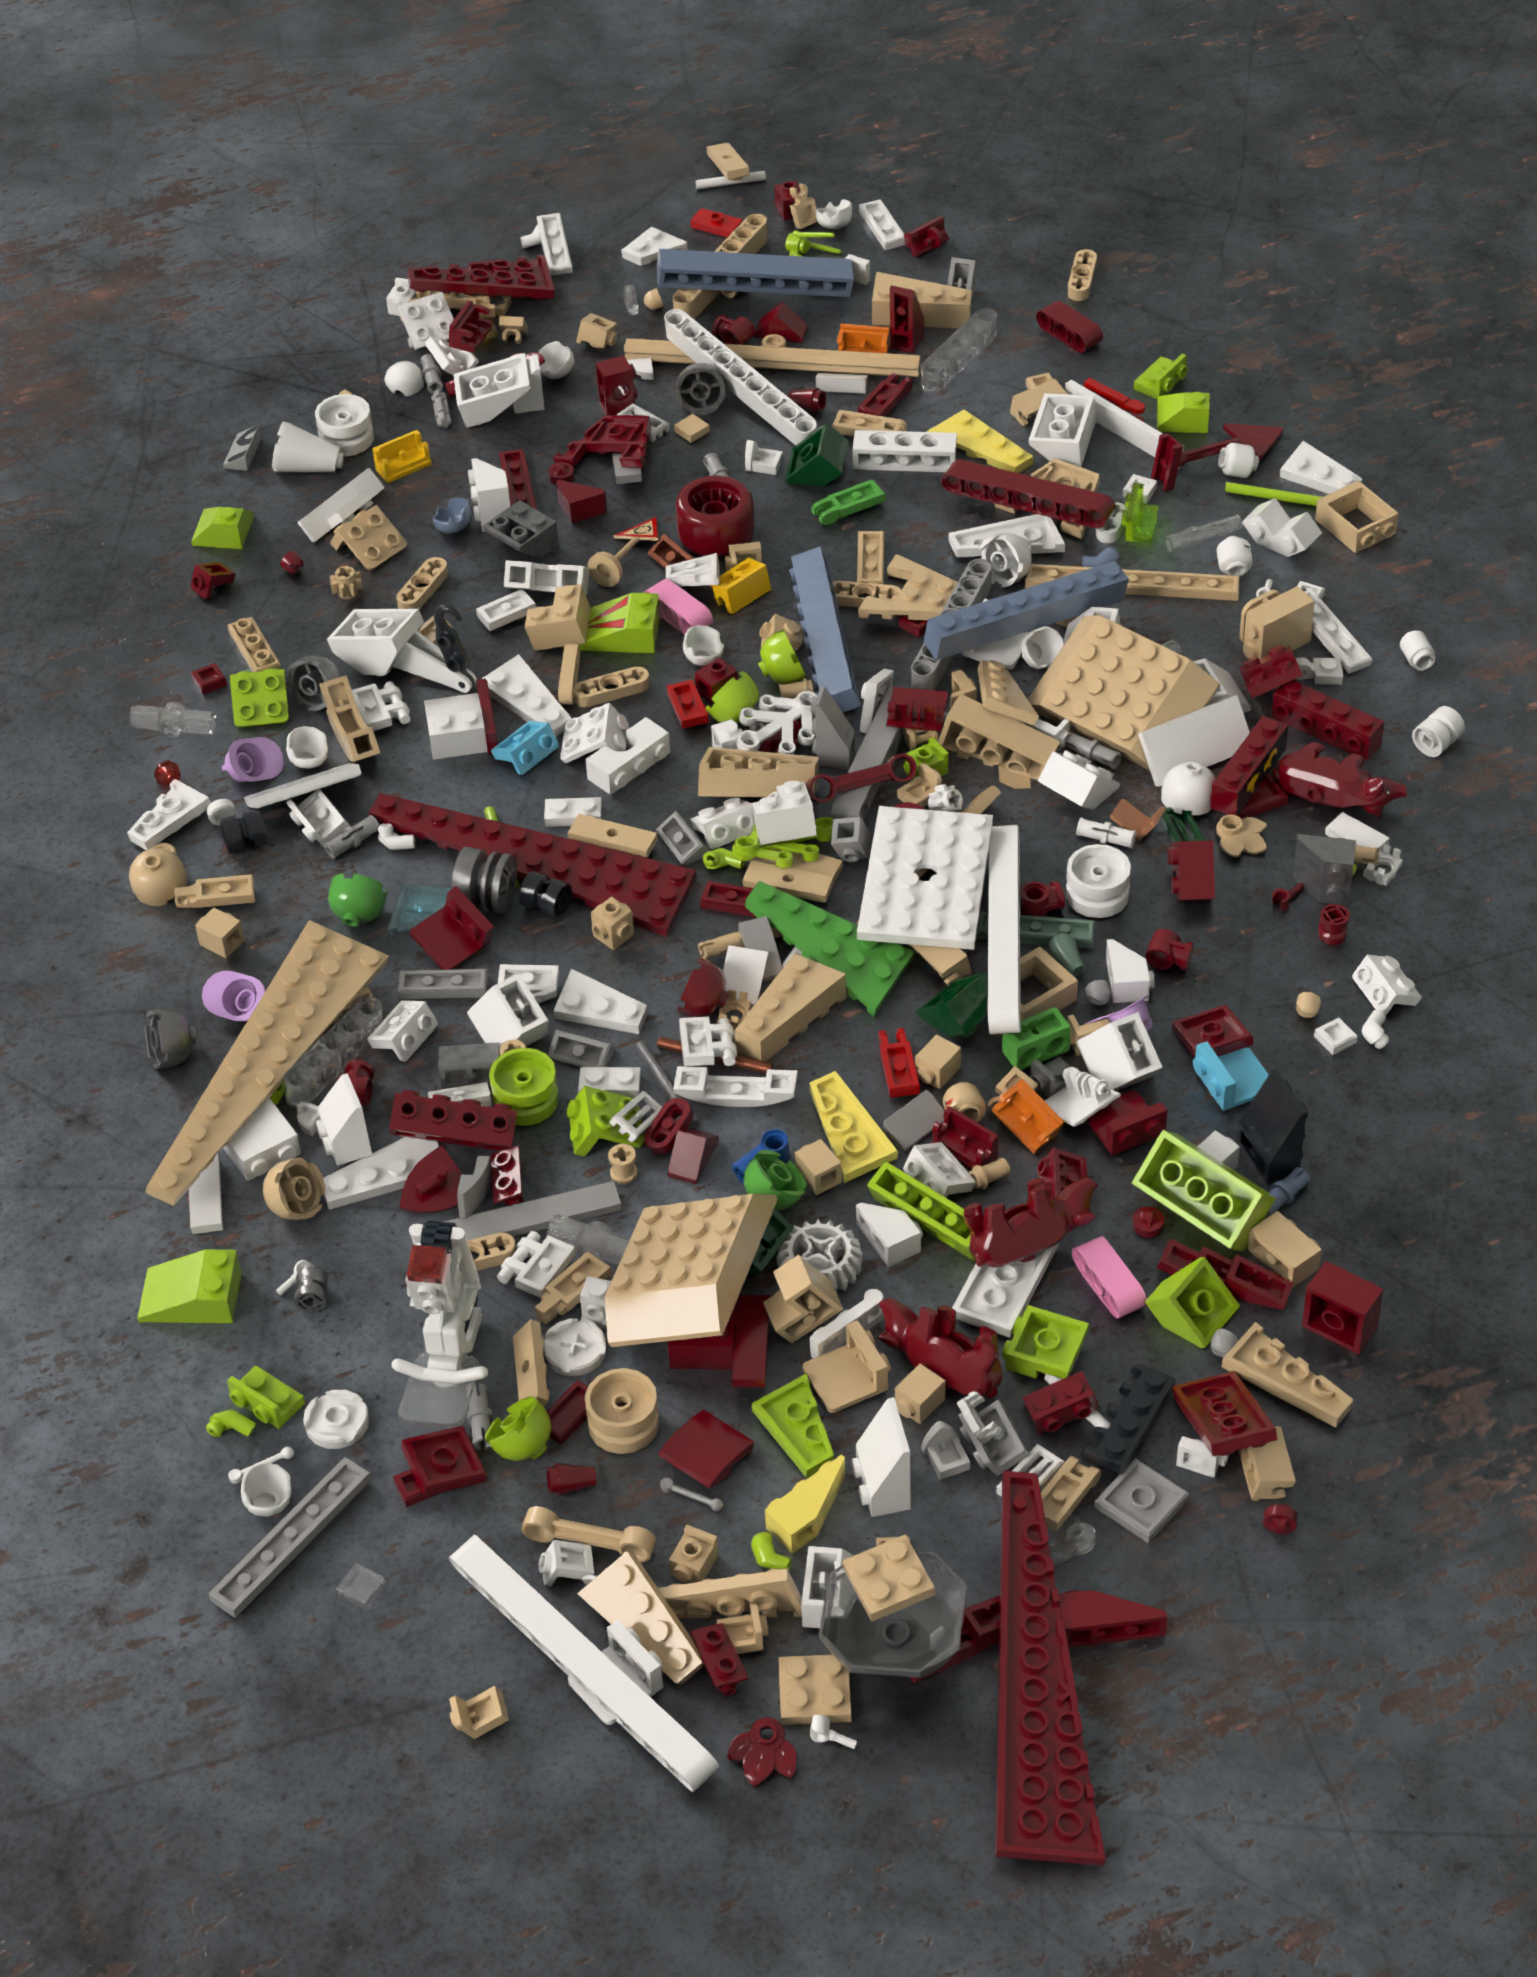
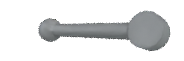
[660,1478,723,1511]

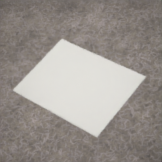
[723,945,768,1005]

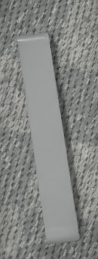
[911,558,992,690]
[831,687,903,821]

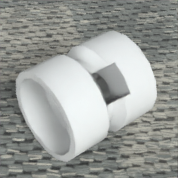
[1412,706,1465,757]

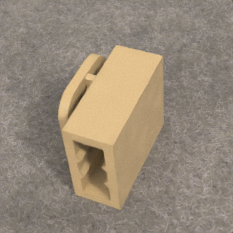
[1239,586,1315,659]

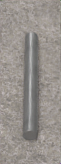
[635,1040,699,1129]

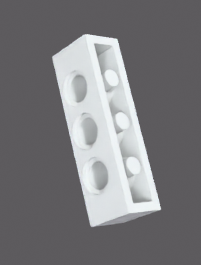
[853,430,957,472]

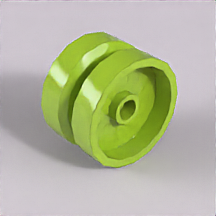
[489,1048,559,1126]

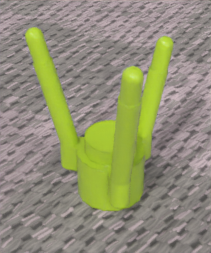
[785,230,842,257]

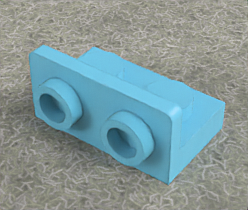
[491,721,559,775]

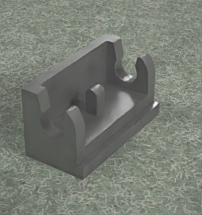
[438,1042,500,1090]

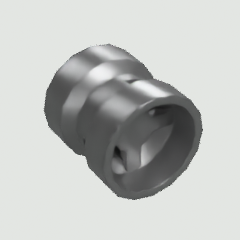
[294,1267,328,1312]

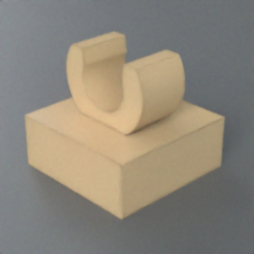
[499,316,528,344]

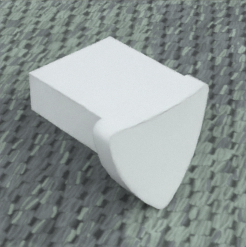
[745,440,783,475]
[921,1421,970,1480]

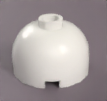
[979,533,1032,587]
[1161,762,1216,815]

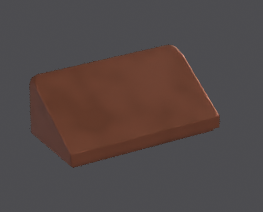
[647,534,694,569]

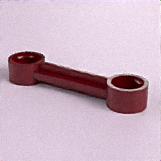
[806,754,917,803]

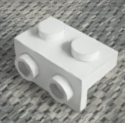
[286,789,350,847]
[691,797,755,849]
[1352,954,1422,1016]

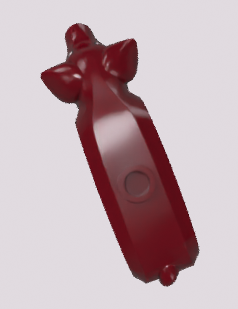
[1272,742,1407,818]
[964,1177,1099,1268]
[877,1297,1003,1398]

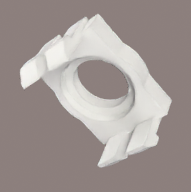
[1363,843,1403,886]
[957,1392,1001,1443]

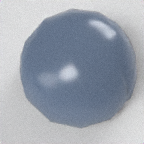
[433,497,472,534]

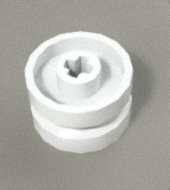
[315,394,374,457]
[1066,844,1131,918]

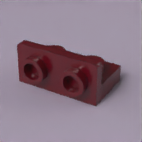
[1037,1147,1088,1197]
[1022,1371,1099,1435]

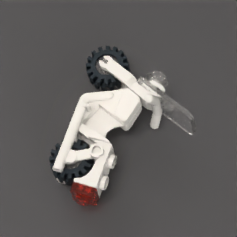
[392,1221,488,1429]

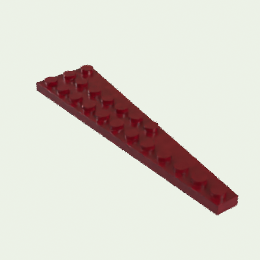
[369,793,696,937]
[995,1471,1106,1866]

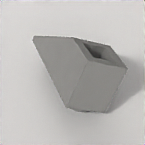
[811,686,855,770]

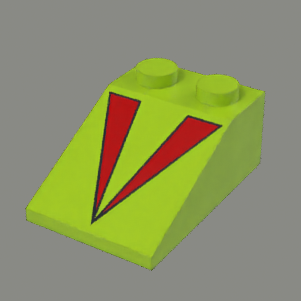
[579,593,660,653]

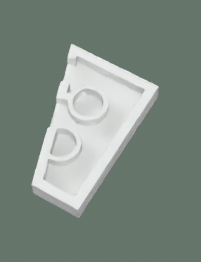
[1280,441,1362,494]
[127,779,211,850]
[553,969,648,1034]

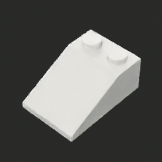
[454,353,531,428]
[424,693,488,760]
[851,1397,911,1517]

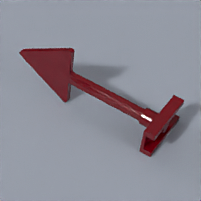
[1151,423,1284,492]

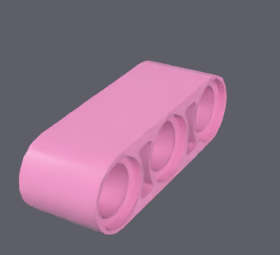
[643,579,713,635]
[1072,1236,1147,1319]

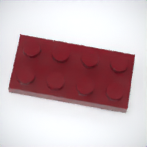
[1172,1371,1278,1456]

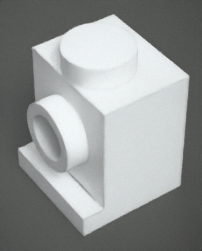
[386,277,417,316]
[711,719,742,749]
[580,1276,611,1330]

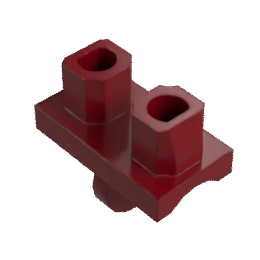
[904,216,949,257]

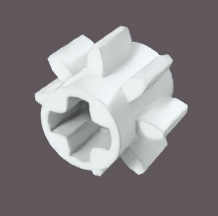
[928,784,963,812]

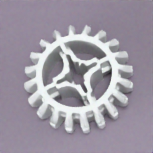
[777,1219,863,1292]

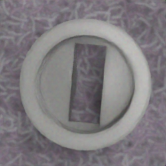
[1085,980,1111,1006]
[1210,1329,1239,1358]

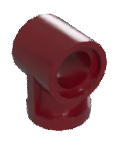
[712,315,755,345]
[1020,881,1065,917]
[1145,929,1194,971]
[337,1059,375,1107]

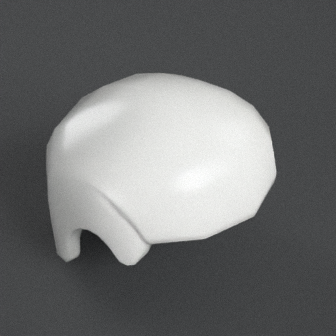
[816,199,852,229]
[538,341,575,380]
[384,361,425,396]
[683,625,724,666]
[1020,626,1064,670]
[286,726,328,769]
[241,1462,291,1517]

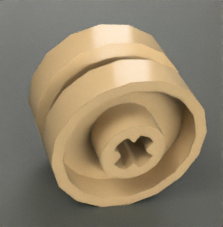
[585,1368,660,1454]

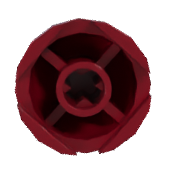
[677,957,730,1017]

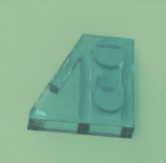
[388,883,451,935]

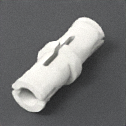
[1076,818,1136,849]

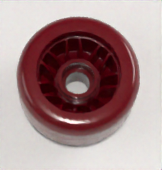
[675,475,755,557]

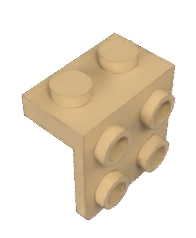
[330,505,407,570]
[803,1320,891,1413]

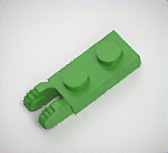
[811,480,886,526]

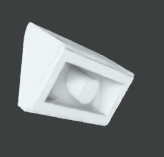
[816,373,868,394]

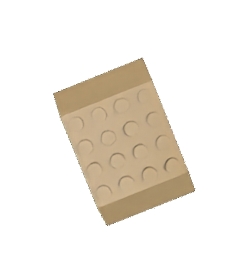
[1028,615,1221,771]
[604,1194,778,1347]

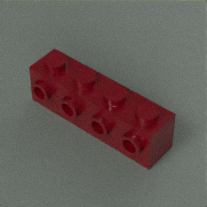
[1271,680,1384,761]
[389,1090,517,1151]

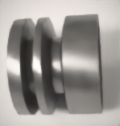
[451,847,517,913]

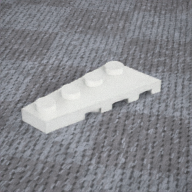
[482,654,572,737]

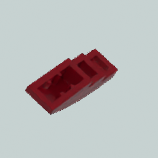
[1157,1238,1294,1310]
[732,1295,771,1387]
[910,1595,1000,1683]

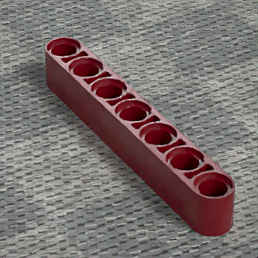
[941,459,1116,529]

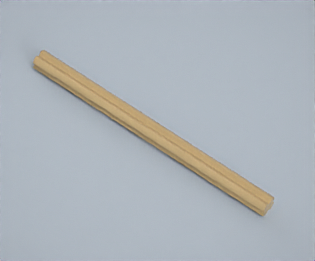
[624,338,921,378]

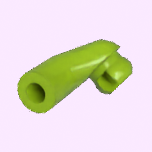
[703,848,746,870]
[206,1409,257,1437]
[751,1532,792,1571]

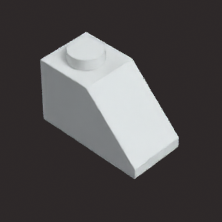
[512,354,544,413]
[1106,939,1154,1003]
[856,1203,923,1267]

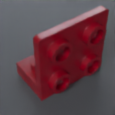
[410,886,494,970]

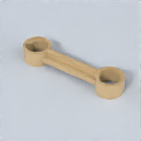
[521,1506,656,1563]

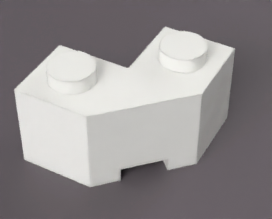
[1242,498,1322,557]

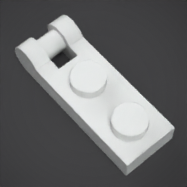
[810,1289,883,1358]

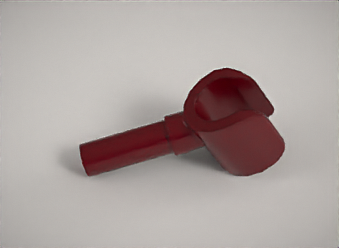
[1272,883,1304,911]

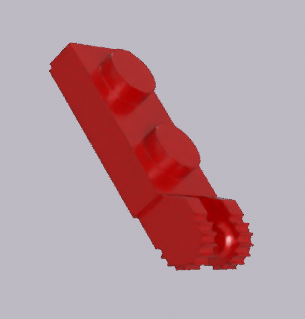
[1083,378,1146,422]
[878,1028,920,1098]

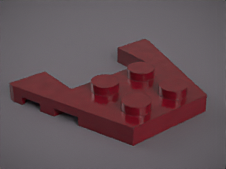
[553,415,652,468]

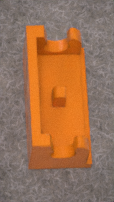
[837,323,890,353]
[992,1079,1064,1154]

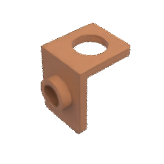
[1110,799,1166,841]

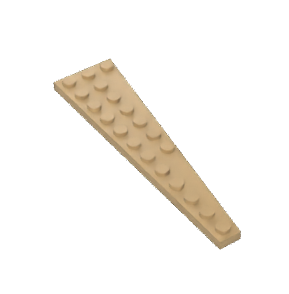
[146,920,389,1206]

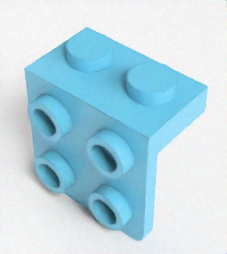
[1193,1041,1268,1111]

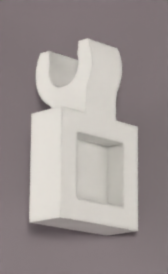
[1296,658,1343,685]

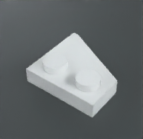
[622,227,688,266]
[859,669,894,733]
[498,964,559,1004]

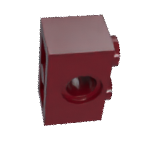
[596,355,638,415]

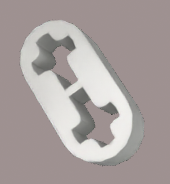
[1096,502,1127,543]

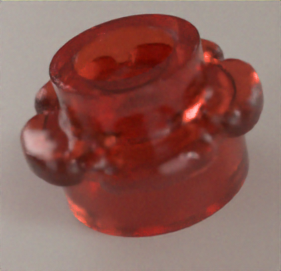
[154,760,181,787]

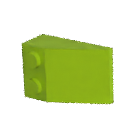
[137,1249,242,1324]

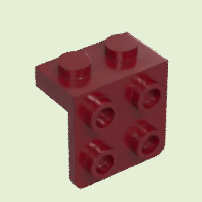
[1086,1090,1168,1156]

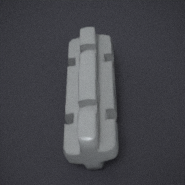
[431,390,452,429]

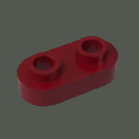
[644,1098,694,1155]

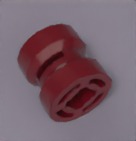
[1318,904,1350,945]

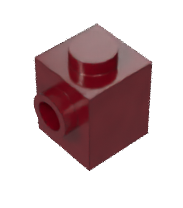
[774,181,800,221]
[694,657,738,706]

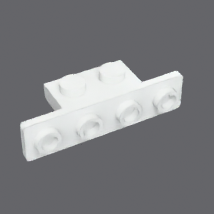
[298,468,384,542]

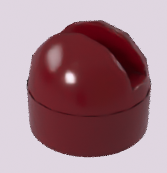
[280,550,304,574]

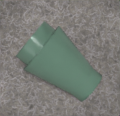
[1048,933,1086,977]

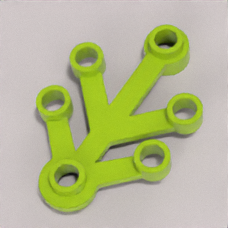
[732,817,833,868]

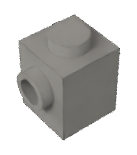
[831,817,871,862]

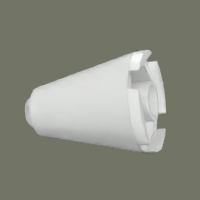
[272,422,345,472]

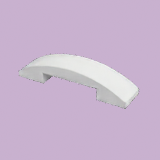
[673,1066,798,1107]

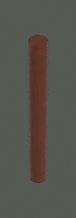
[657,1036,774,1074]

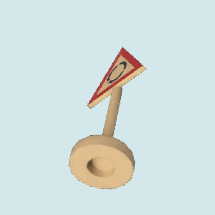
[587,517,658,587]

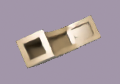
[319,675,380,762]

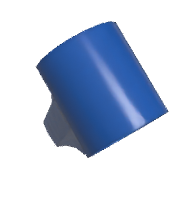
[732,1129,791,1185]

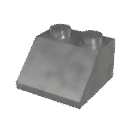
[1293,834,1356,906]

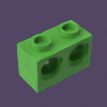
[1002,1007,1071,1070]

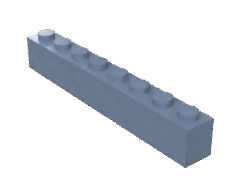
[656,249,854,297]
[789,546,861,713]
[923,561,1129,661]

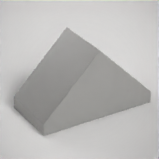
[947,257,976,299]

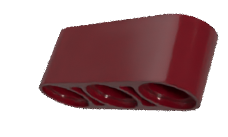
[1036,300,1103,353]

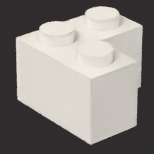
[752,781,817,845]

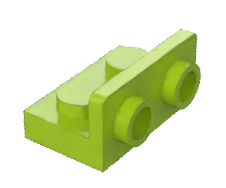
[1133,354,1188,399]
[227,1365,305,1429]

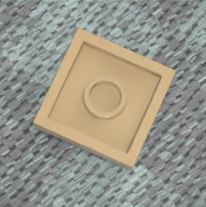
[842,1534,935,1622]
[778,1655,851,1725]

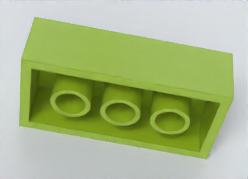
[1131,1130,1276,1252]

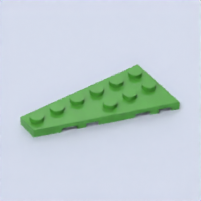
[745,881,915,1017]

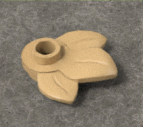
[1216,814,1267,857]

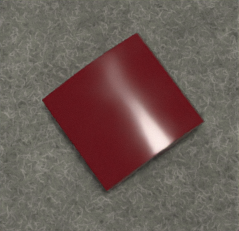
[658,1409,754,1489]

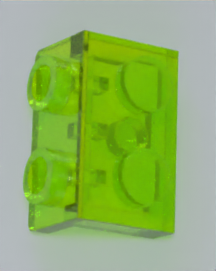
[1122,483,1159,543]

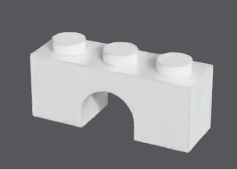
[504,560,589,595]
[586,717,670,795]

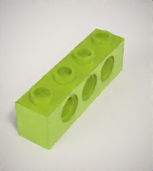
[867,1161,975,1261]

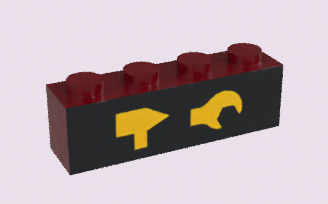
[1210,716,1288,816]

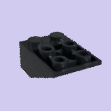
[1237,1069,1308,1185]

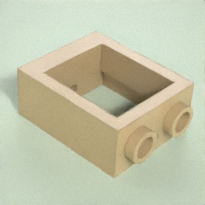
[1315,480,1399,553]
[987,946,1078,1020]

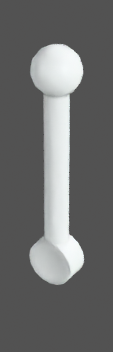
[228,1447,294,1484]

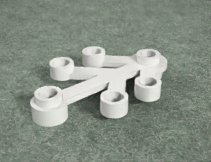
[737,691,817,755]

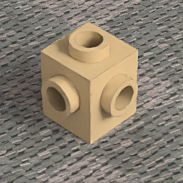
[591,897,634,950]

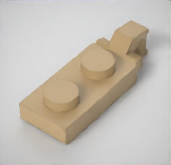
[174,874,255,908]
[535,1252,612,1325]

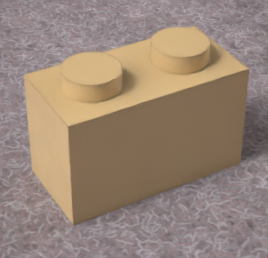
[1248,1211,1322,1288]

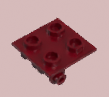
[886,687,948,732]

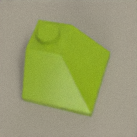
[1157,392,1209,433]
[191,507,254,549]
[1145,1257,1240,1348]

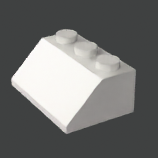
[1028,393,1096,467]

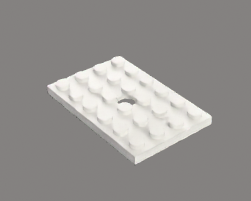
[857,806,993,950]

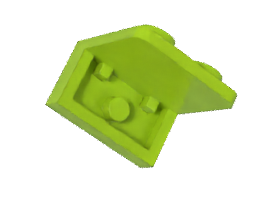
[230,668,289,728]
[567,1085,645,1157]

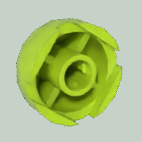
[758,630,807,685]
[705,671,759,723]
[485,1396,552,1461]

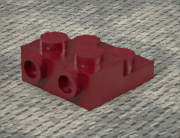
[1239,645,1303,698]

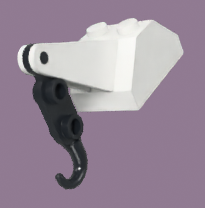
[327,604,477,693]

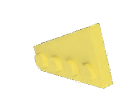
[927,410,1033,473]
[809,1071,898,1183]

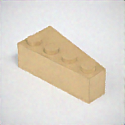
[872,272,972,329]
[938,693,1060,780]
[698,747,819,797]
[734,953,847,1062]

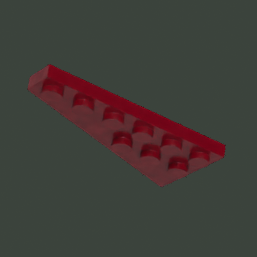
[407,255,555,300]

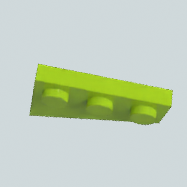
[752,1373,834,1478]

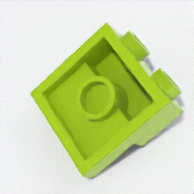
[1002,1305,1089,1379]

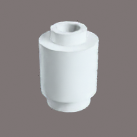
[1400,631,1435,671]

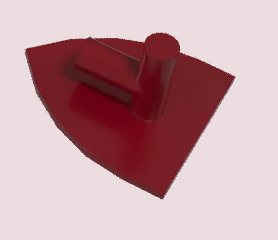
[400,1145,463,1213]

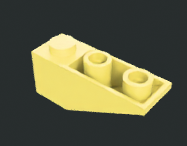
[765,1454,845,1554]

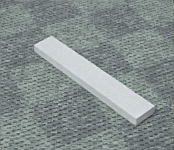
[1065,380,1184,469]

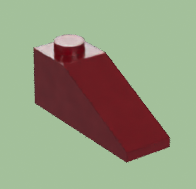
[890,285,924,354]
[1059,1590,1167,1647]

